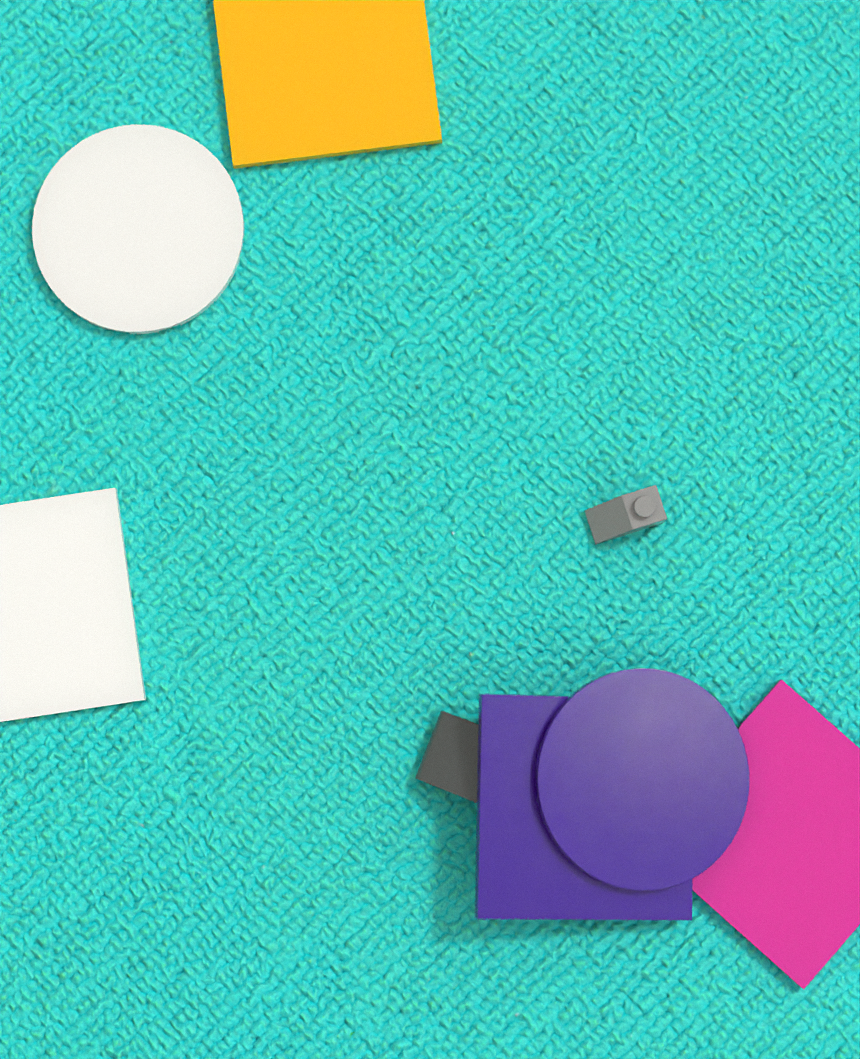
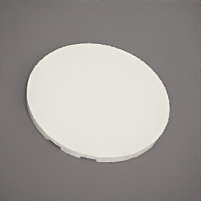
[32,125,244,334]

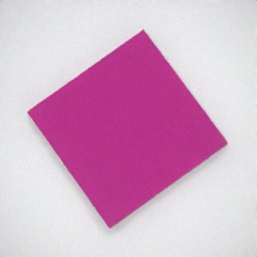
[692,679,860,990]

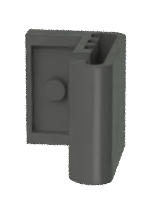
[415,711,478,803]

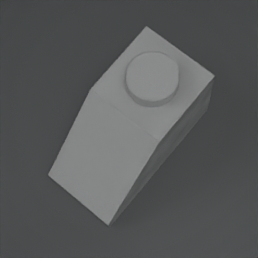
[584,485,667,545]

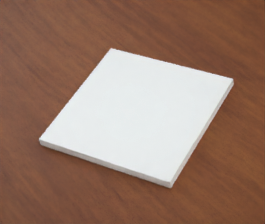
[0,488,146,722]

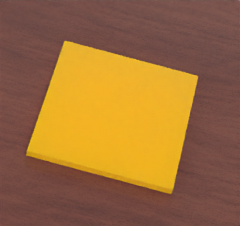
[213,0,442,169]

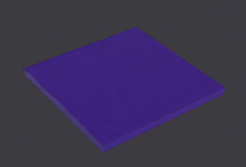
[475,694,692,920]

